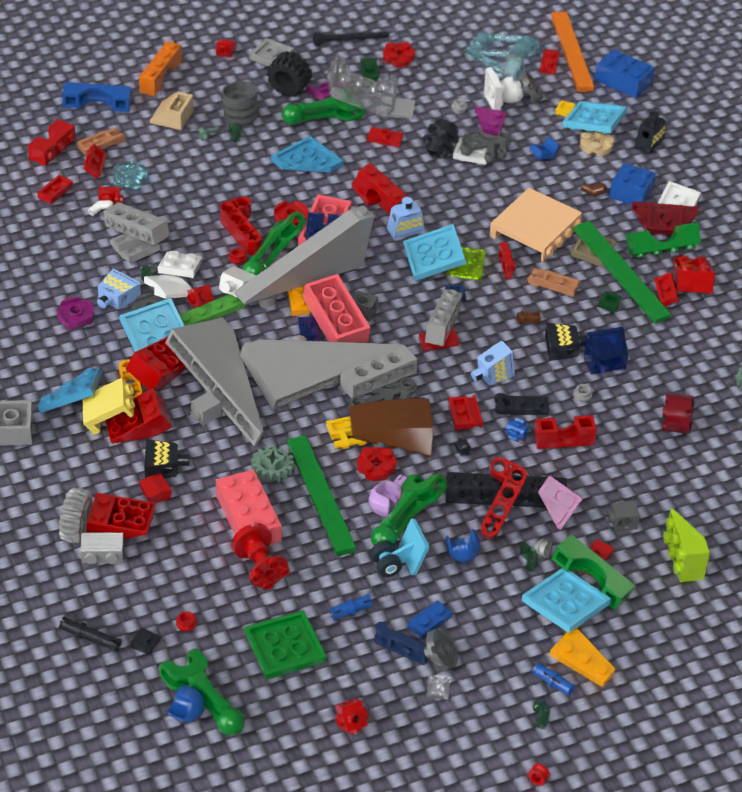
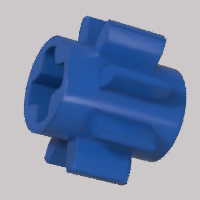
[505,417,529,442]

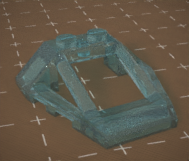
[464,33,541,81]

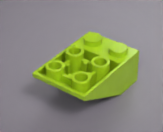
[663,509,710,582]

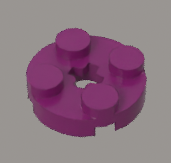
[57,297,94,330]

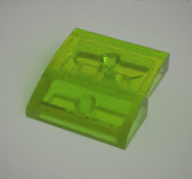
[446,247,486,280]

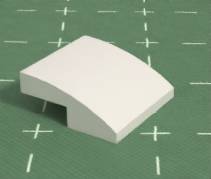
[144,275,192,299]

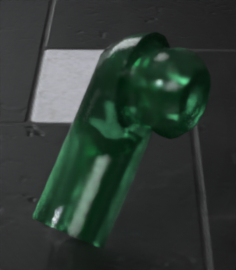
[228,123,241,142]
[141,265,154,282]
[519,543,538,572]
[533,700,550,729]

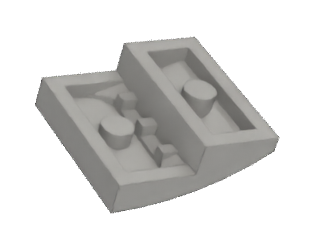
[109,234,160,263]

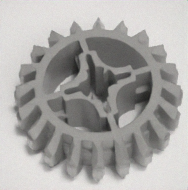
[59,488,93,543]

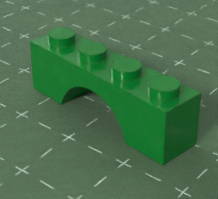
[626,222,701,258]
[551,534,635,611]

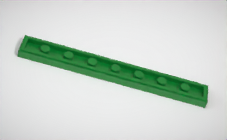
[574,221,671,324]
[287,435,356,557]

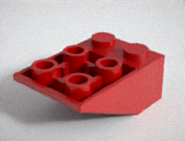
[673,255,715,293]
[126,337,187,391]
[105,388,172,444]
[86,492,156,539]

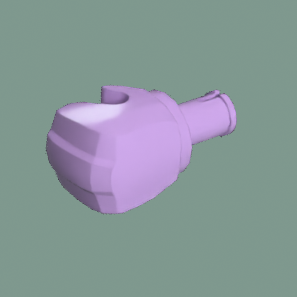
[368,475,407,517]

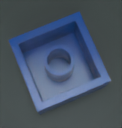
[609,163,656,205]

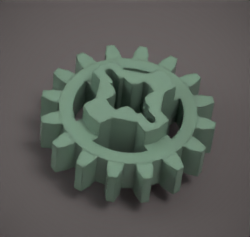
[251,445,294,483]

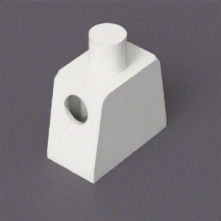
[219,266,256,298]

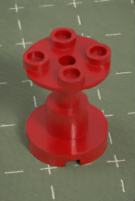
[231,523,290,590]

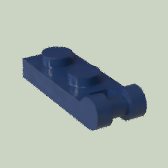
[374,622,428,665]

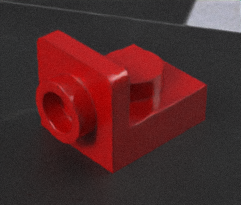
[216,39,237,58]
[98,187,124,205]
[187,284,214,308]

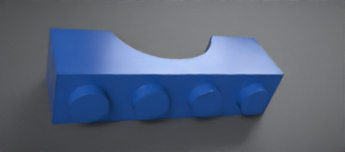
[62,82,132,112]

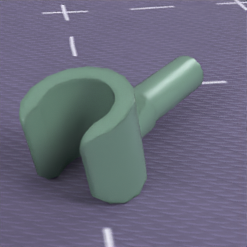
[198,127,219,140]

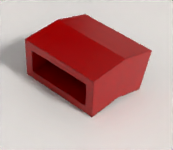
[139,474,172,503]

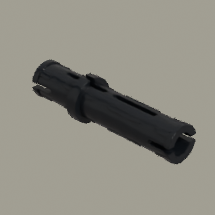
[59,616,122,652]

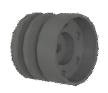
[222,81,258,124]

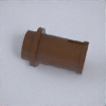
[516,310,541,325]

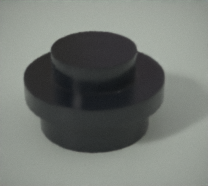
[454,437,471,457]

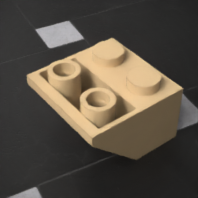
[150,91,194,130]

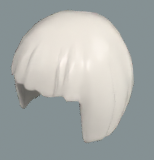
[500,77,524,104]

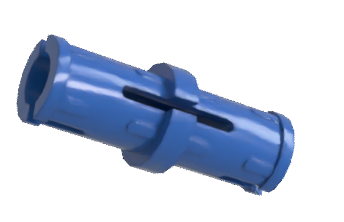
[329,594,373,621]
[532,662,575,696]

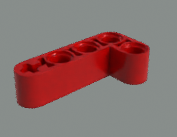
[220,196,261,256]
[480,457,527,541]

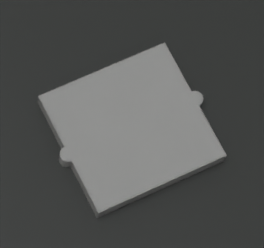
[384,97,416,119]

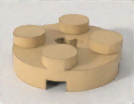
[580,131,614,156]

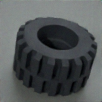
[266,51,312,97]

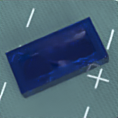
[298,316,320,341]

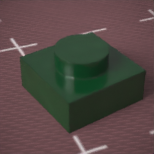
[598,291,622,313]

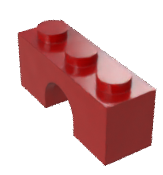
[27,119,76,166]
[354,163,408,215]
[534,415,597,449]

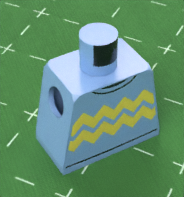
[387,197,425,240]
[97,269,141,309]
[471,341,515,385]

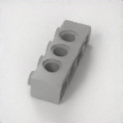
[103,202,170,245]
[425,290,462,346]
[340,346,417,398]

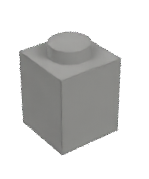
[190,392,221,426]

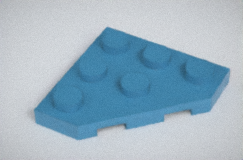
[271,136,344,173]
[37,367,103,413]

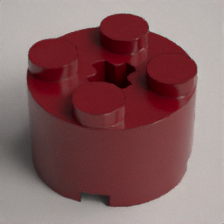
[662,393,694,434]

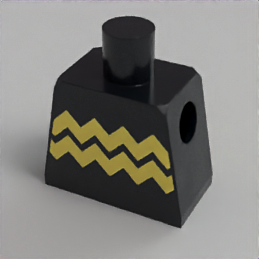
[635,111,666,154]
[545,323,589,361]
[144,439,190,478]

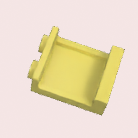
[83,378,135,435]

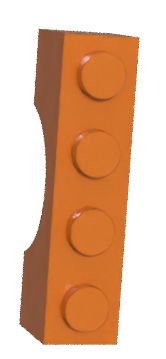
[139,41,182,97]

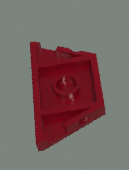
[632,201,700,235]

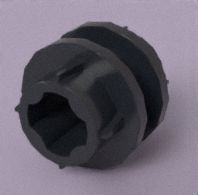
[423,118,460,159]

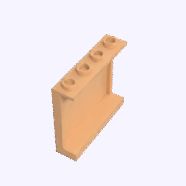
[490,188,582,262]

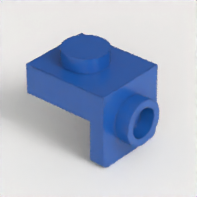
[529,137,560,160]

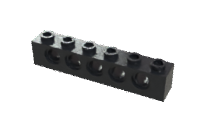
[445,472,567,508]

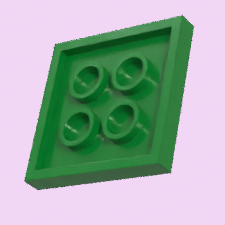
[244,610,327,680]

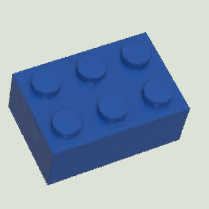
[594,49,655,98]

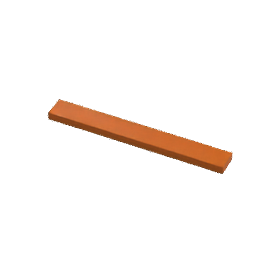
[551,11,594,92]

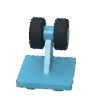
[370,519,429,577]

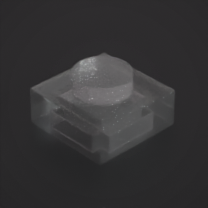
[426,675,450,700]

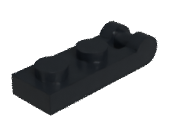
[494,393,549,415]

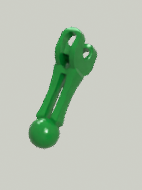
[282,89,365,125]
[242,211,306,276]
[371,474,447,545]
[159,648,245,736]

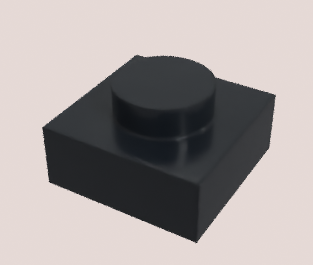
[130,627,160,655]

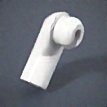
[88,200,113,216]

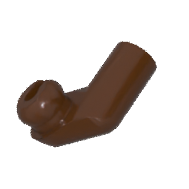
[581,182,607,197]

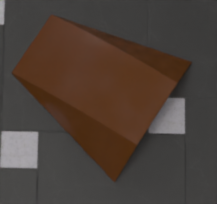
[349,397,433,458]

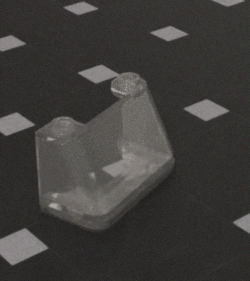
[327,55,398,117]

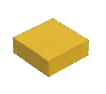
[555,100,576,117]

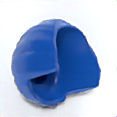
[445,529,480,563]
[167,685,205,722]

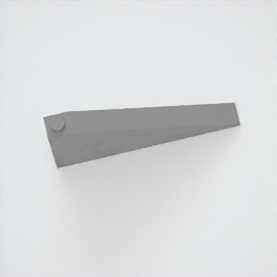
[235,205,374,305]
[166,318,264,446]
[240,339,404,410]

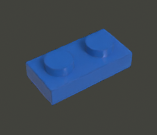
[408,600,453,639]

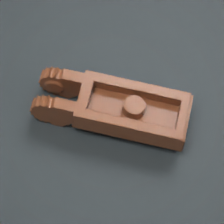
[77,127,126,156]
[527,268,580,297]

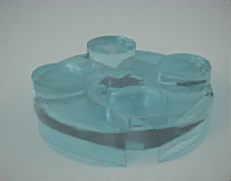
[112,161,147,190]

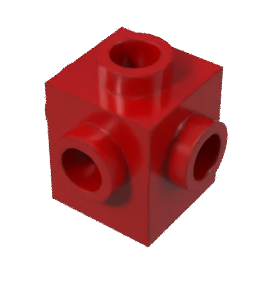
[335,698,369,734]

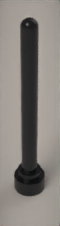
[313,31,389,45]

